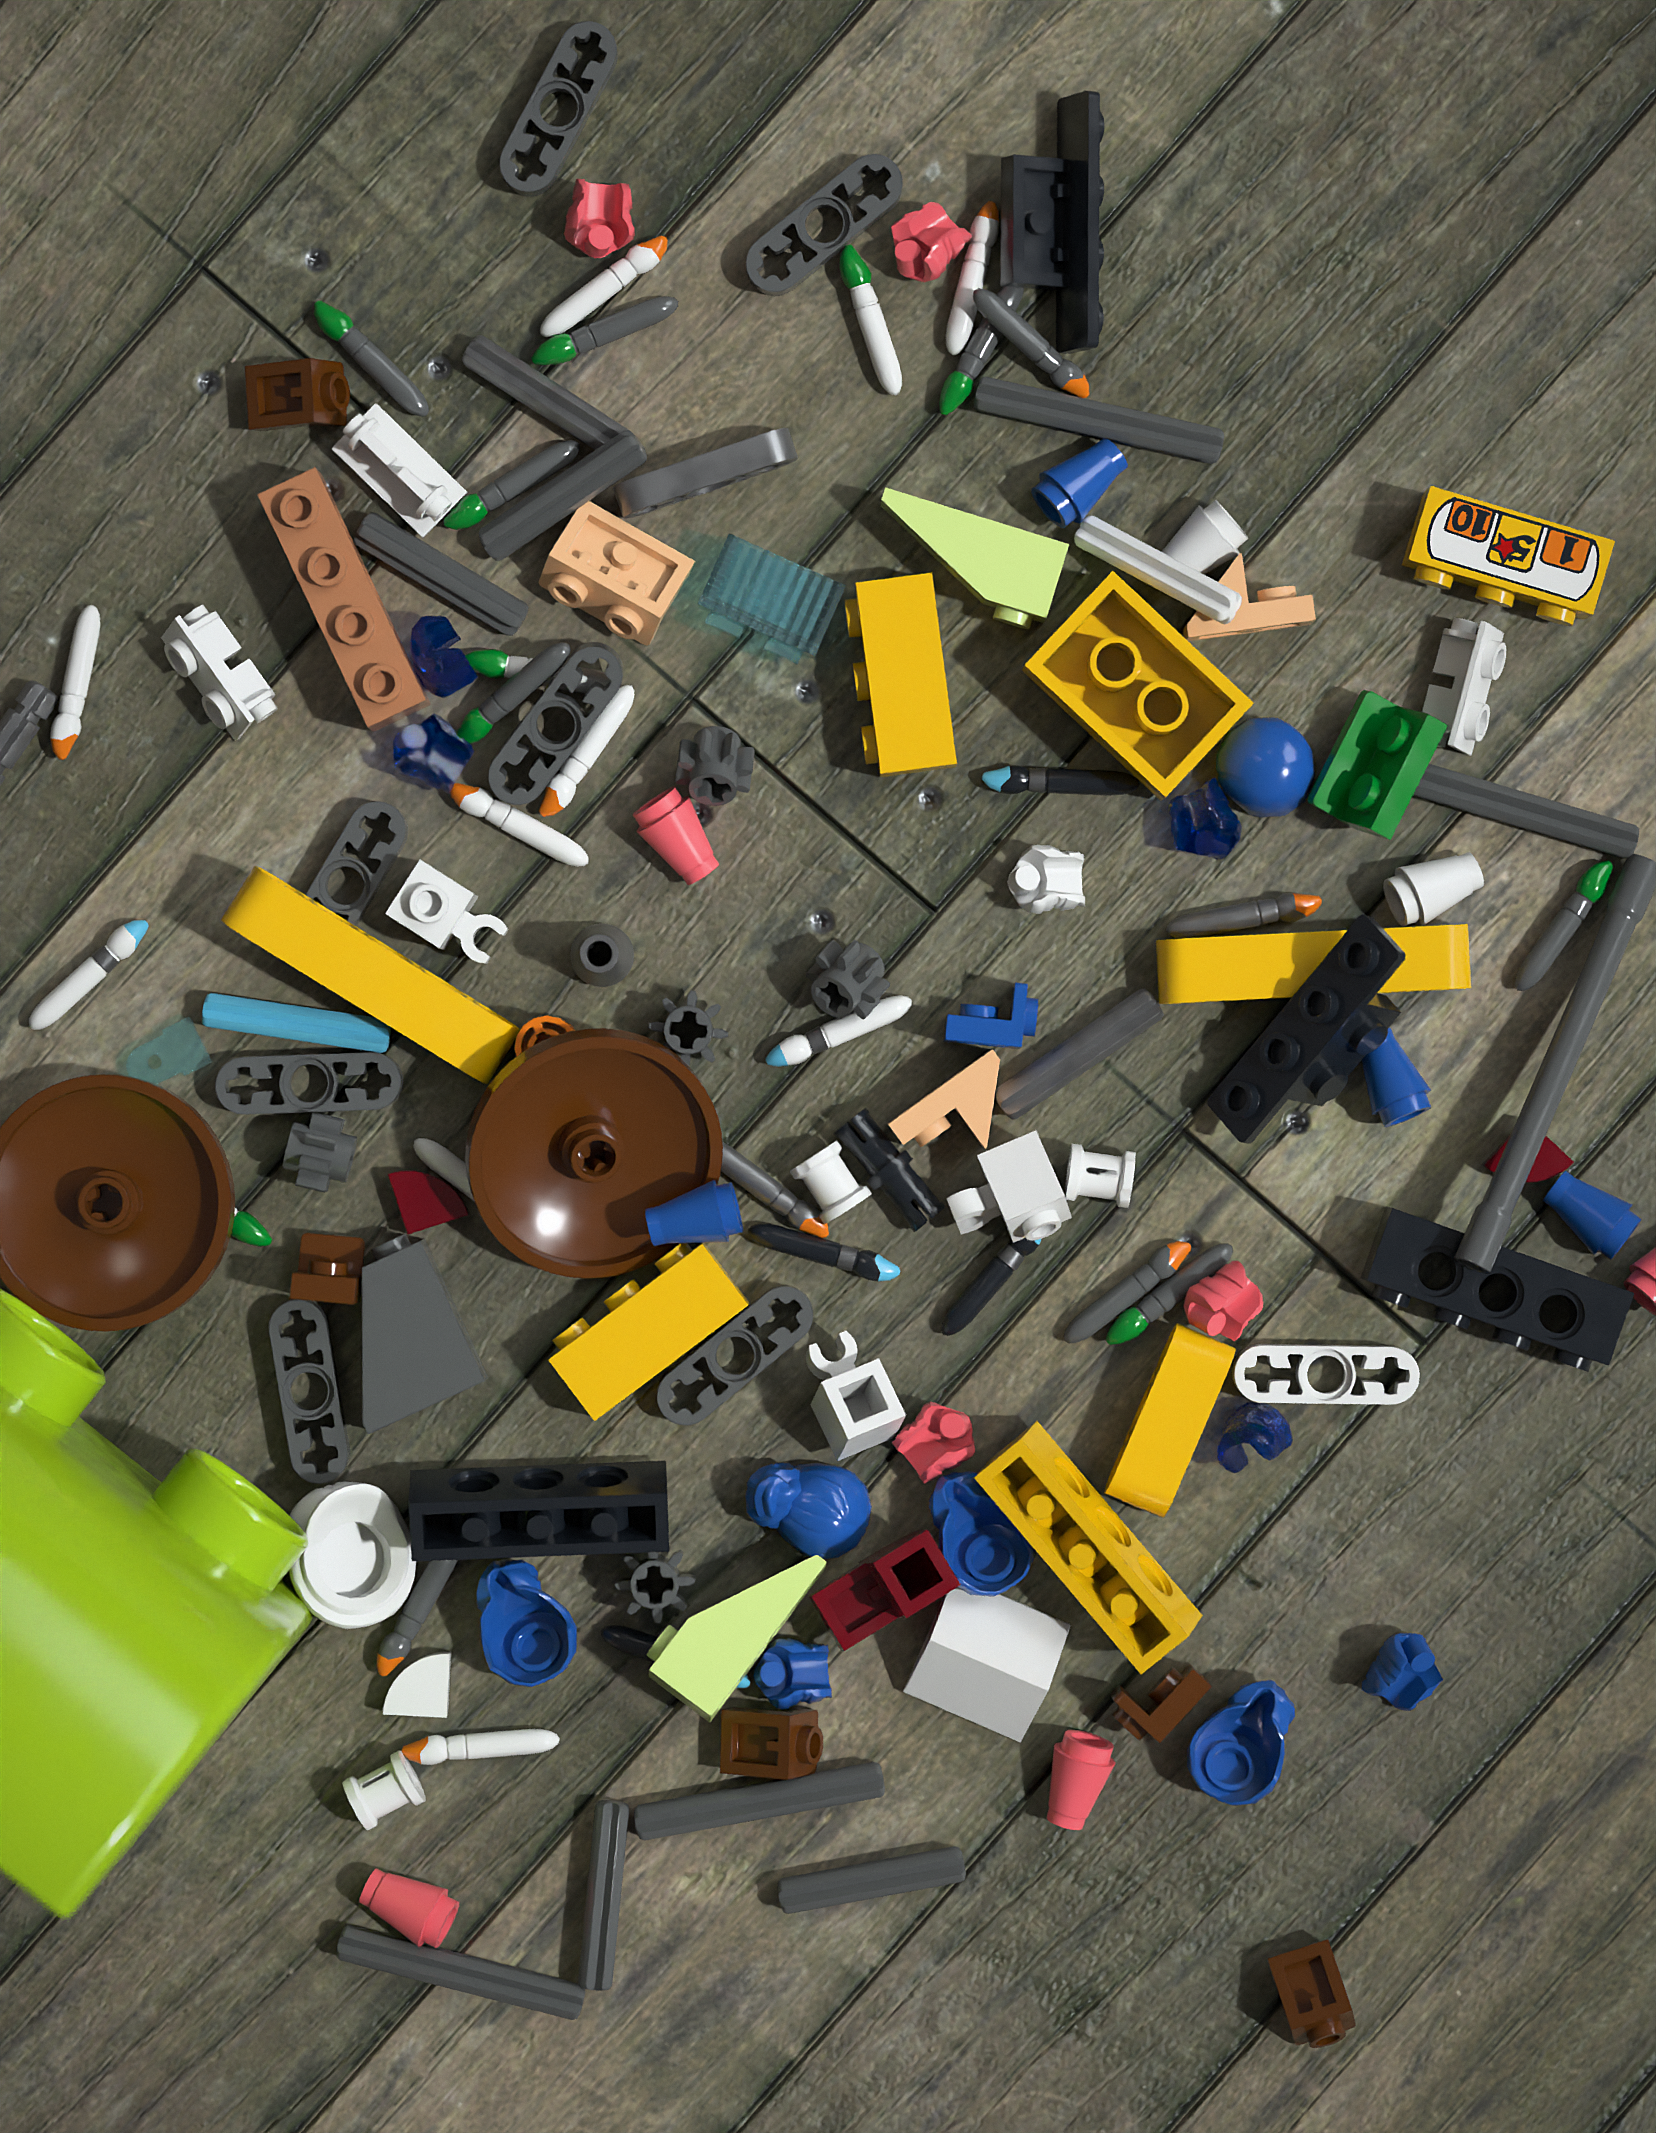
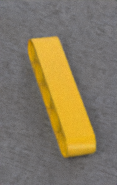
[221,865,521,1084]
[1156,924,1471,1004]

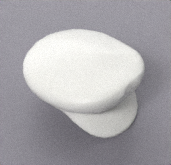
[289,1481,416,1629]

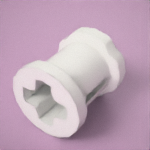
[790,1140,872,1225]
[1064,1144,1136,1208]
[342,1750,426,1830]

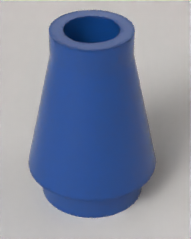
[1031,438,1128,528]
[1362,1028,1432,1127]
[1543,1171,1642,1260]
[645,1180,743,1246]

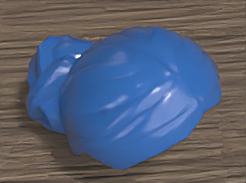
[745,1463,872,1559]
[929,1471,1036,1597]
[477,1558,577,1687]
[1187,1680,1295,1806]

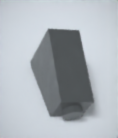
[362,1234,489,1434]

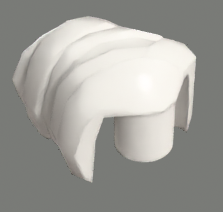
[1007,845,1085,914]

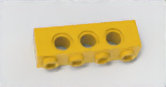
[974,1421,1203,1674]

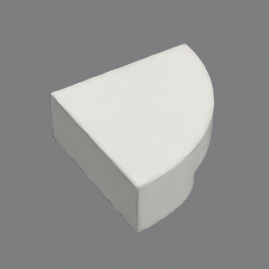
[383,1652,451,1718]

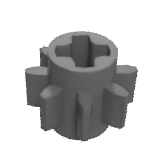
[675,726,755,806]
[806,940,890,1019]
[649,990,729,1066]
[283,1112,357,1193]
[615,1549,696,1623]

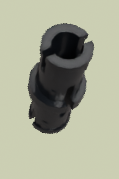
[834,1107,946,1232]

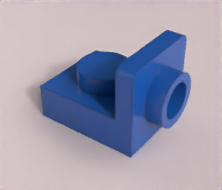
[943,982,1038,1049]

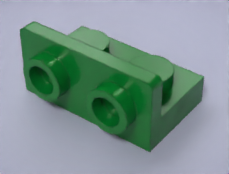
[1308,690,1448,840]

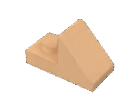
[1183,553,1316,642]
[888,1049,1000,1149]

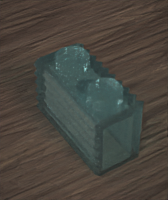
[698,534,846,665]

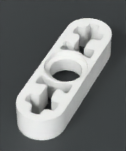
[1232,1344,1420,1405]

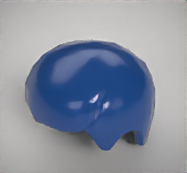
[1216,717,1316,818]

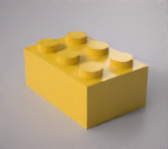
[1022,571,1254,801]

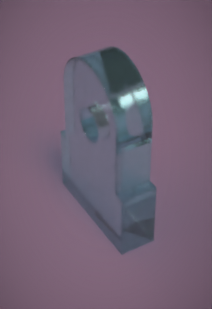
[126,1017,213,1085]

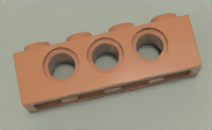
[257,467,431,732]

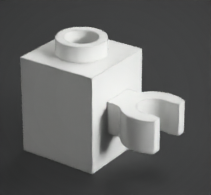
[385,860,509,964]
[947,1131,1072,1243]
[806,1331,906,1461]

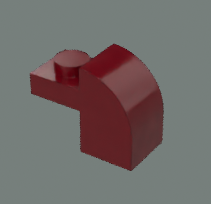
[808,1529,961,1651]

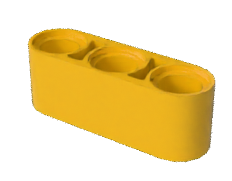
[1104,1323,1236,1518]

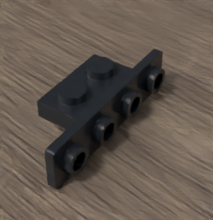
[1001,91,1104,354]
[1207,915,1406,1144]

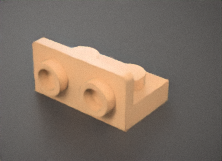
[539,501,695,646]

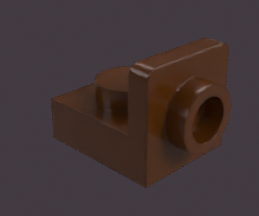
[245,358,350,431]
[290,1233,366,1304]
[1110,1664,1212,1743]
[720,1707,823,1780]
[1268,1939,1356,2048]

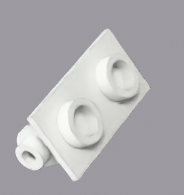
[331,403,468,538]
[161,605,278,741]
[1422,618,1506,756]

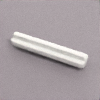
[1074,516,1242,624]

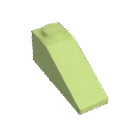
[881,487,1069,629]
[647,1555,827,1723]

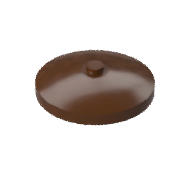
[465,1028,723,1278]
[0,1074,235,1332]

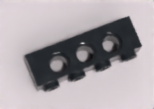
[1361,1206,1634,1372]
[409,1460,669,1562]

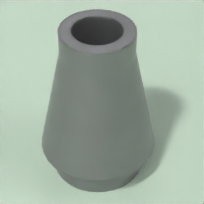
[570,923,634,987]

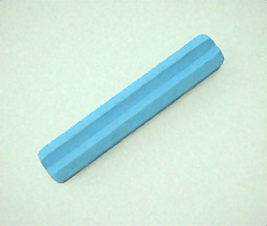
[202,993,391,1053]

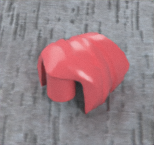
[564,179,635,259]
[891,202,972,282]
[1183,1261,1263,1341]
[892,1401,975,1484]

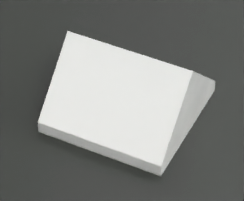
[903,1587,1071,1742]

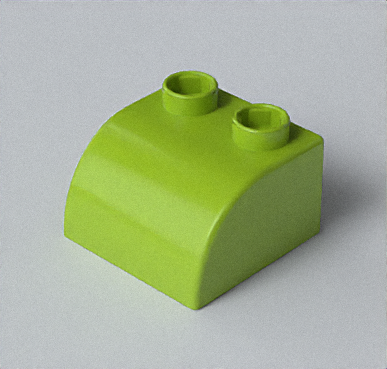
[0,1289,313,1918]

